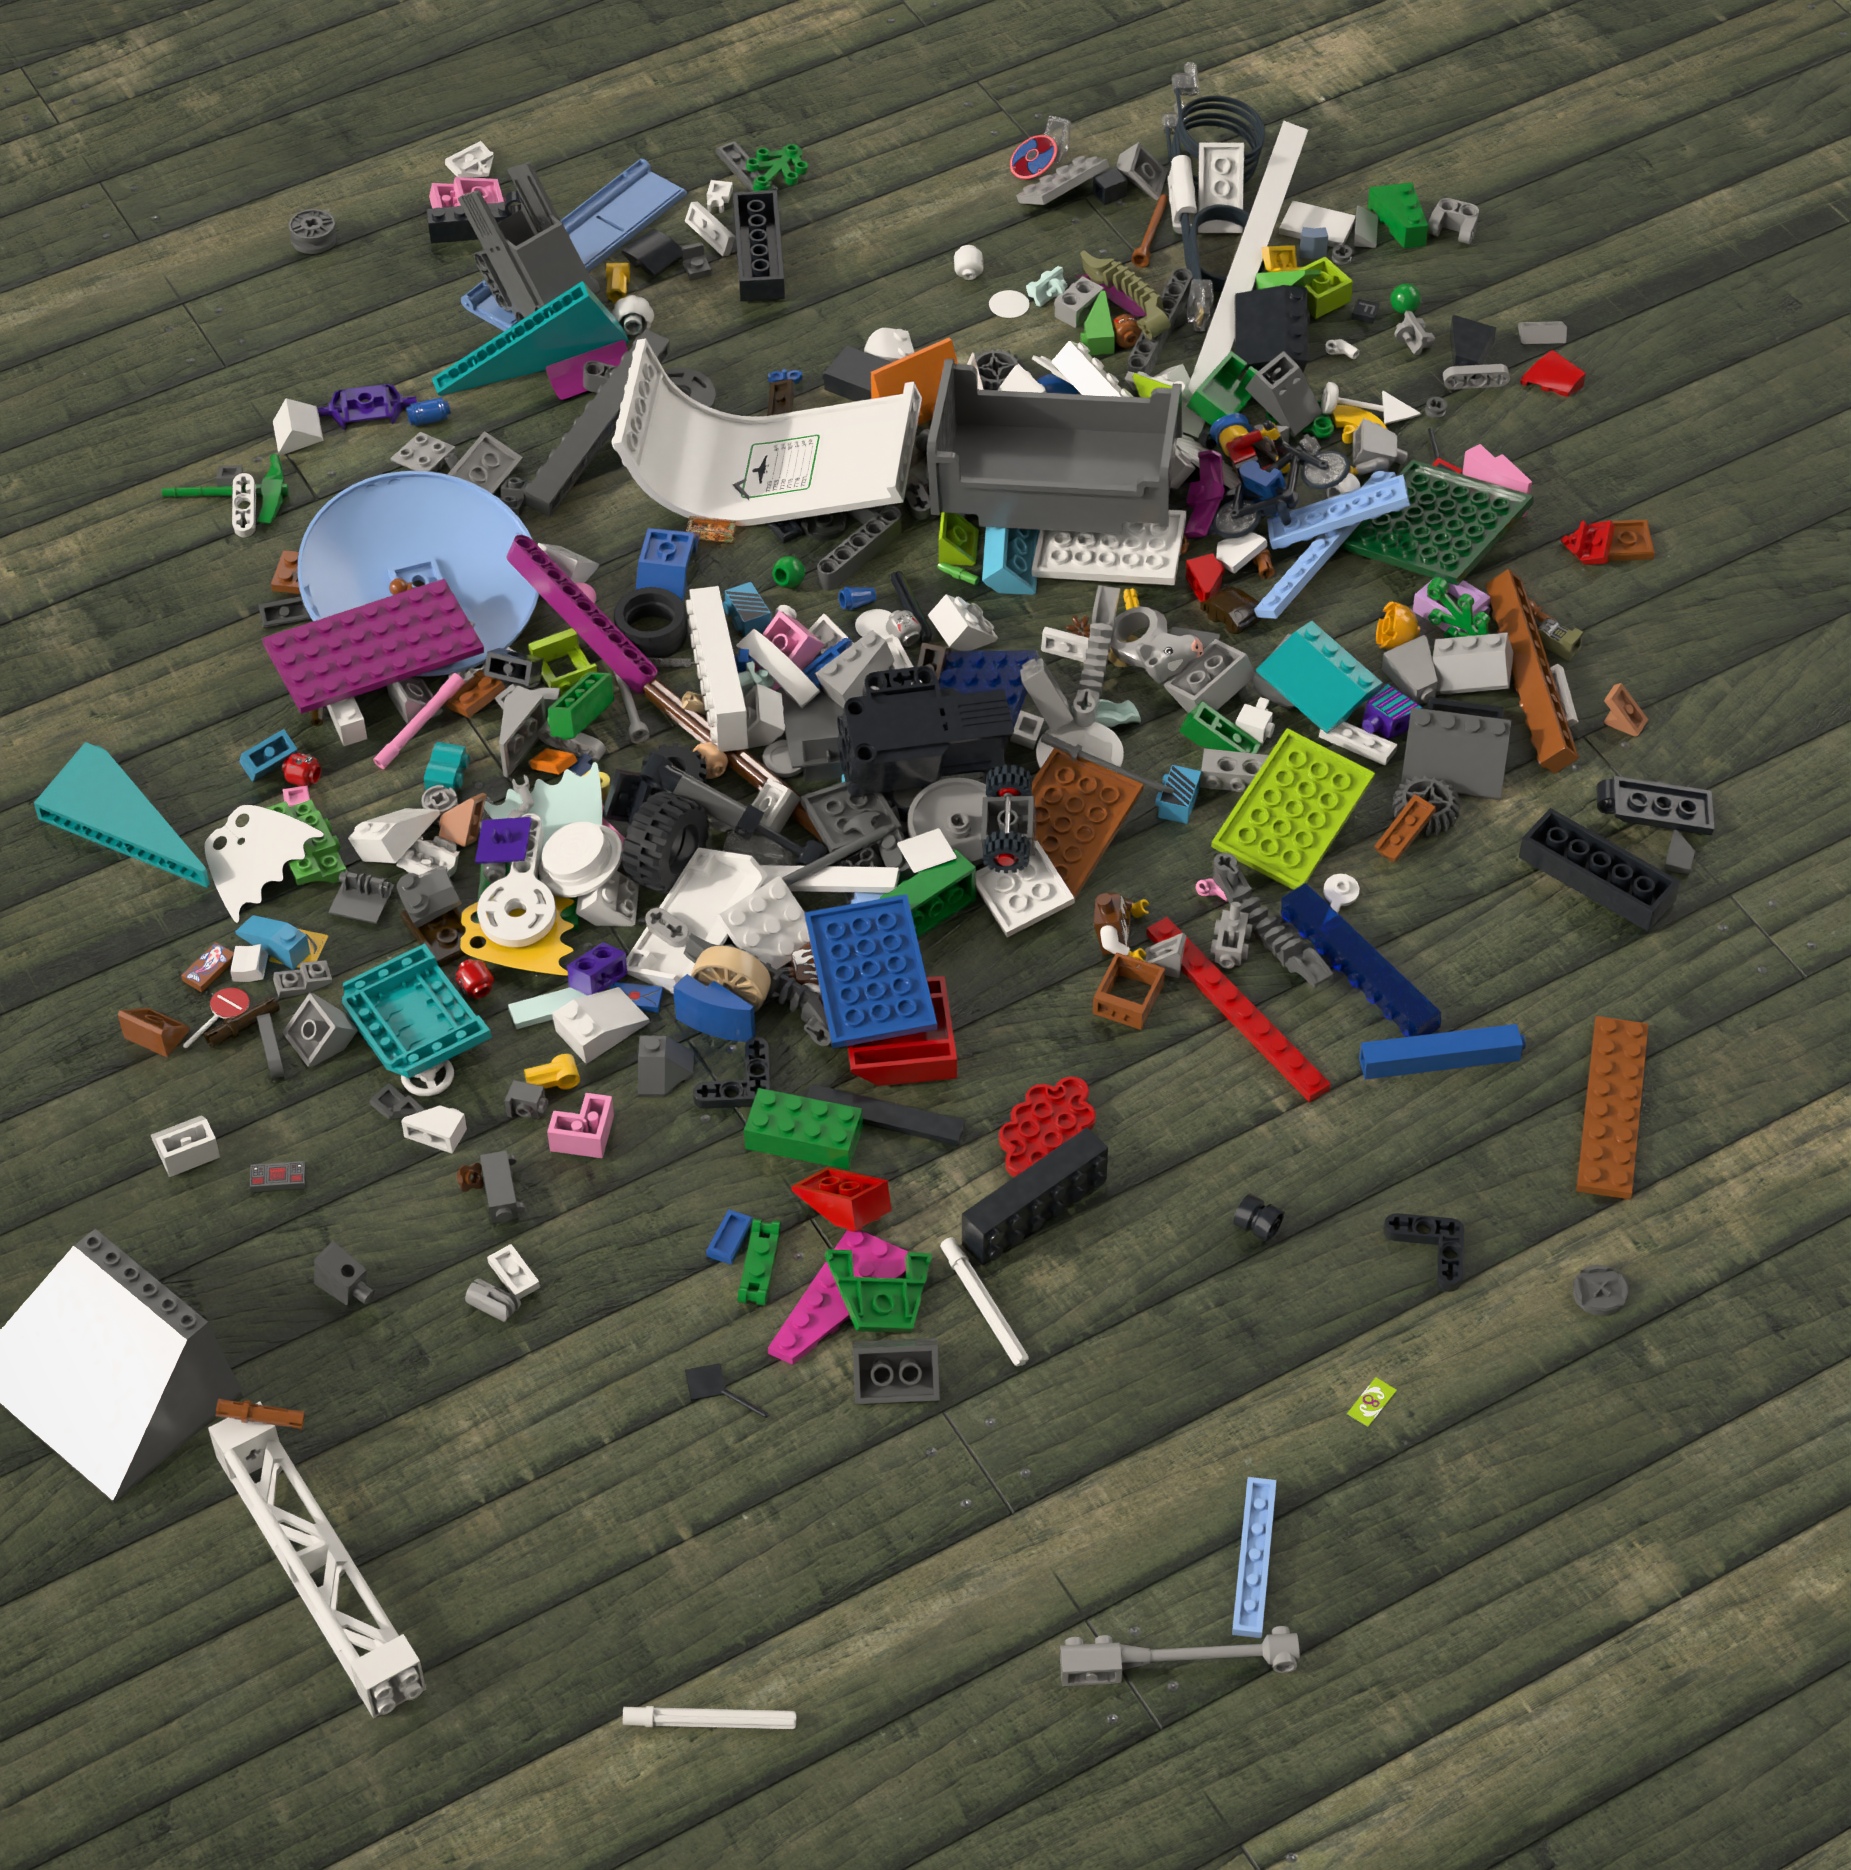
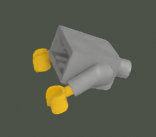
[1341,419,1407,476]

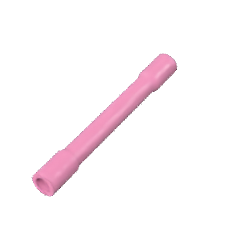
[373,673,465,769]

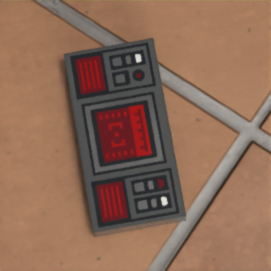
[250,1161,306,1192]

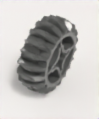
[966,348,1026,390]
[1392,775,1461,837]

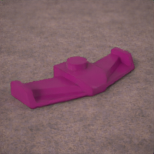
[1183,450,1225,539]

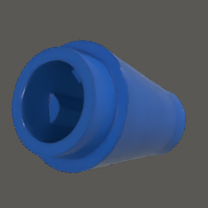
[839,587,876,611]

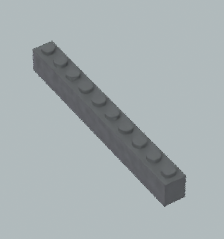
[524,329,670,517]

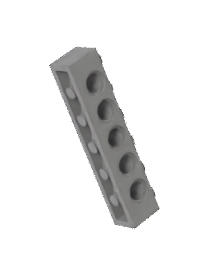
[1200,749,1269,792]

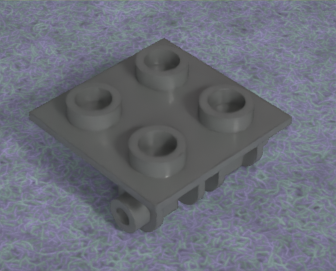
[328,871,395,924]

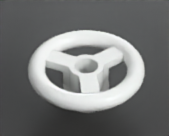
[401,1060,454,1096]

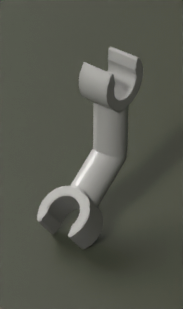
[508,775,534,818]

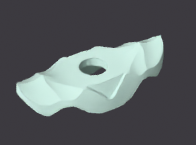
[1071,699,1141,727]

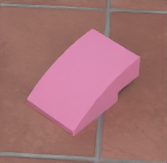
[429,177,504,208]
[1462,444,1532,517]

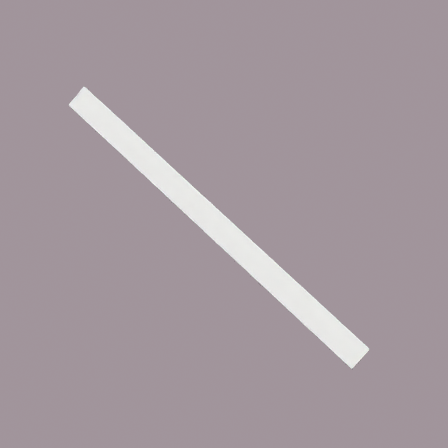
[1182,121,1308,438]

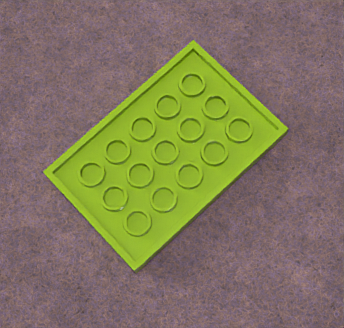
[1211,728,1375,893]

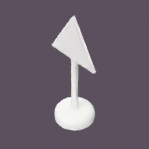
[1321,382,1421,425]

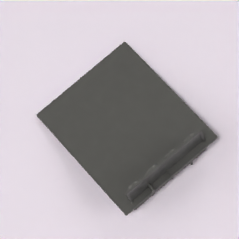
[777,687,844,782]

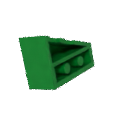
[1367,182,1428,248]

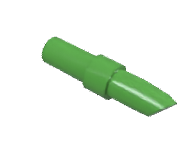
[937,562,980,586]

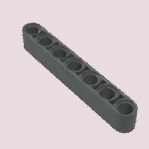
[1127,268,1193,375]

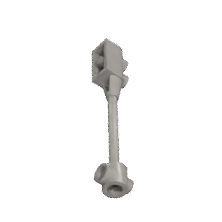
[1060,1626,1300,1686]

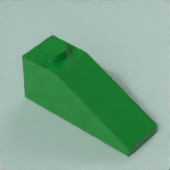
[1179,701,1261,754]

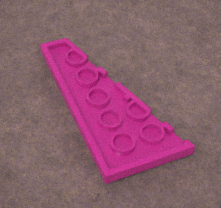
[768,1230,908,1365]

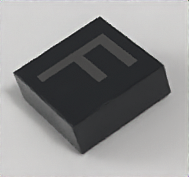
[1351,299,1380,324]

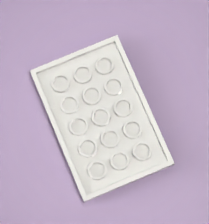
[1032,510,1186,585]

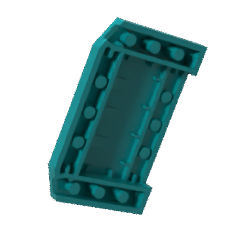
[342,943,492,1078]

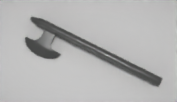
[782,811,896,887]

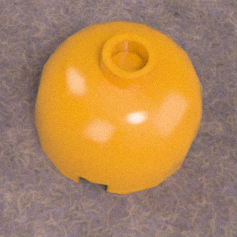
[1376,601,1420,651]

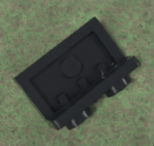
[602,769,652,826]

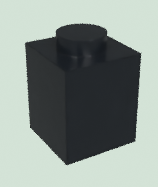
[1093,167,1128,206]

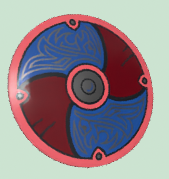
[1010,135,1057,179]

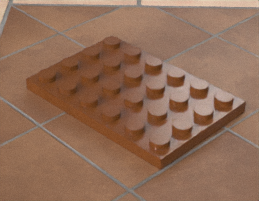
[981,748,1144,907]

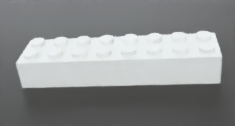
[686,586,748,752]

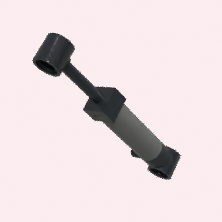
[639,753,830,866]

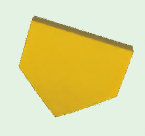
[1261,245,1302,272]

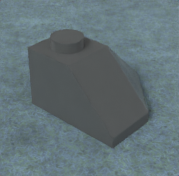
[638,1036,695,1097]

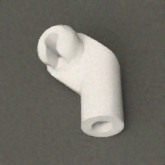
[1325,339,1360,359]

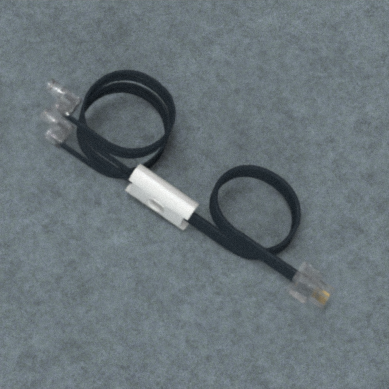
[1161,62,1269,331]

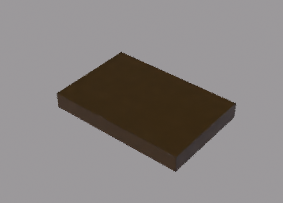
[400,907,483,967]

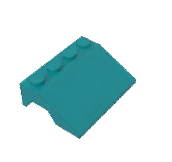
[1256,621,1383,734]

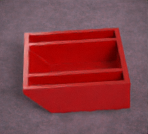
[848,976,957,1086]

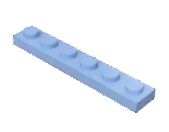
[1232,1477,1276,1638]

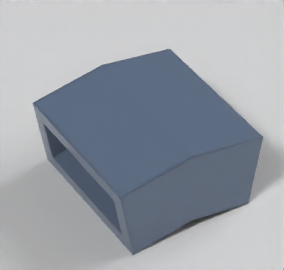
[1299,227,1328,259]

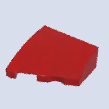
[1520,350,1586,397]

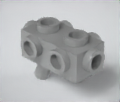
[1210,902,1252,968]

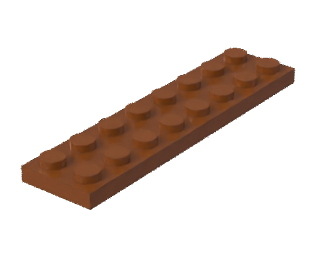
[1576,1016,1648,1200]

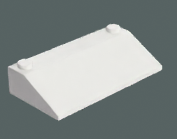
[626,848,767,995]

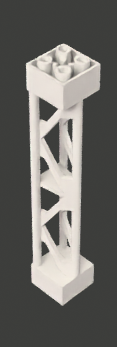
[208,1402,426,1718]

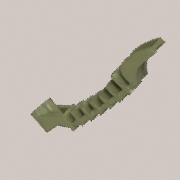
[1080,250,1171,340]

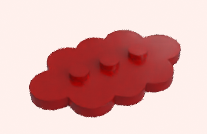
[999,1076,1096,1177]

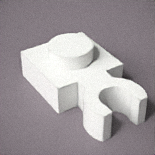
[707,180,733,213]

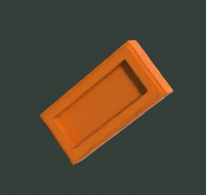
[529,748,577,775]

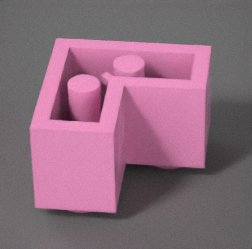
[547,1093,614,1158]

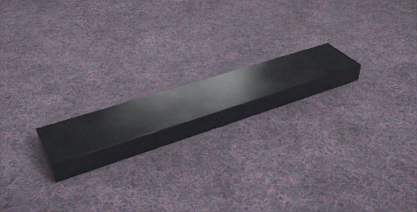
[807,1084,965,1146]

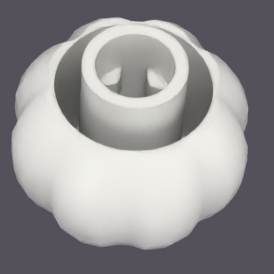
[612,295,654,335]

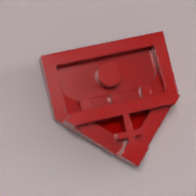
[1560,520,1615,565]

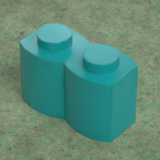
[424,742,470,793]

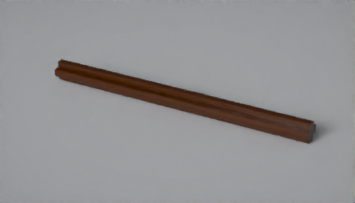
[643,678,855,860]

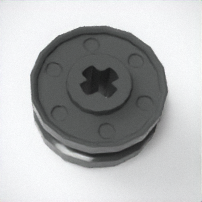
[289,209,337,254]

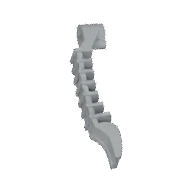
[1073,585,1120,727]

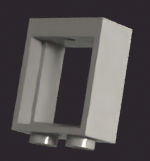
[1020,658,1074,732]

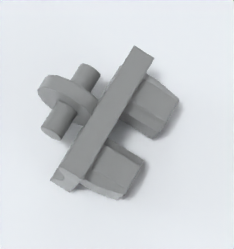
[1394,311,1435,355]

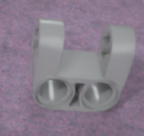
[1427,198,1479,244]

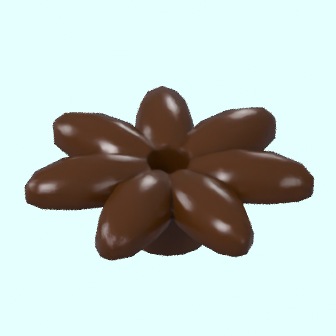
[1065,615,1091,638]

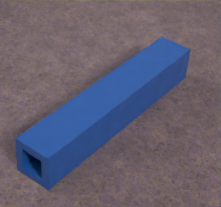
[1359,1024,1526,1079]

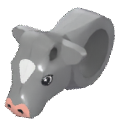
[1110,606,1204,686]

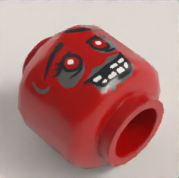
[282,752,321,787]
[455,959,494,999]

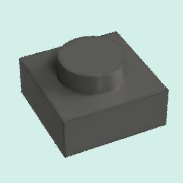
[216,465,243,486]

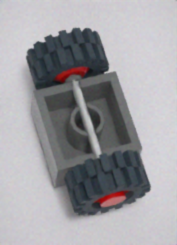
[981,765,1037,873]

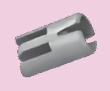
[465,1279,521,1322]

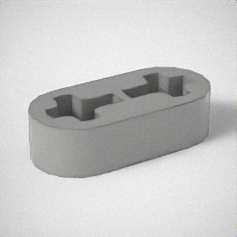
[645,908,690,948]

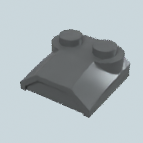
[397,865,462,928]

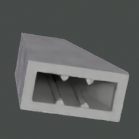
[1382,635,1438,705]

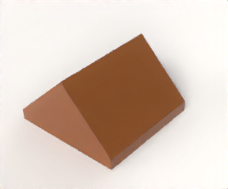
[118,1007,190,1057]

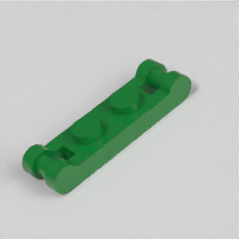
[737,1219,781,1306]

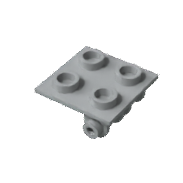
[390,432,456,473]

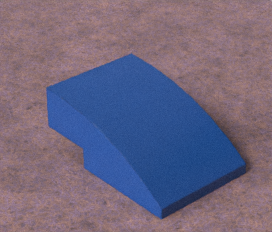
[673,974,756,1042]

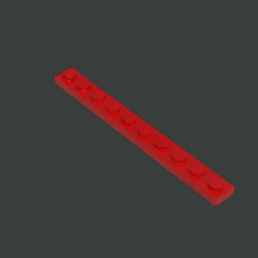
[1146,917,1331,1102]

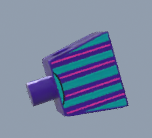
[1362,683,1423,738]

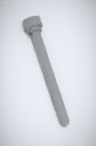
[614,672,650,744]

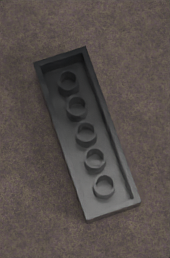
[733,190,785,302]
[1519,808,1680,932]
[962,1127,1108,1265]

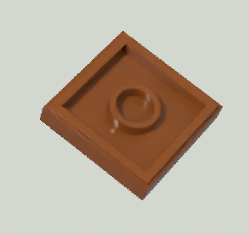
[1600,520,1655,561]

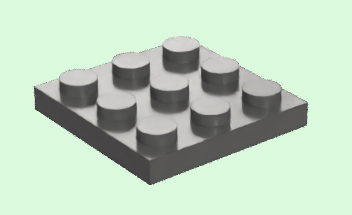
[801,782,902,853]

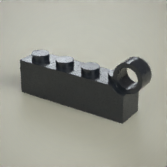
[427,191,522,244]

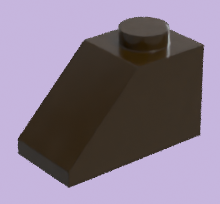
[917,642,952,687]

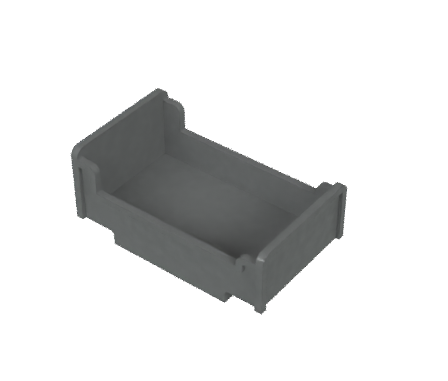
[927,359,1182,534]

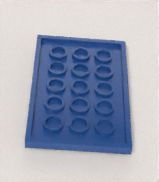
[804,894,937,1048]

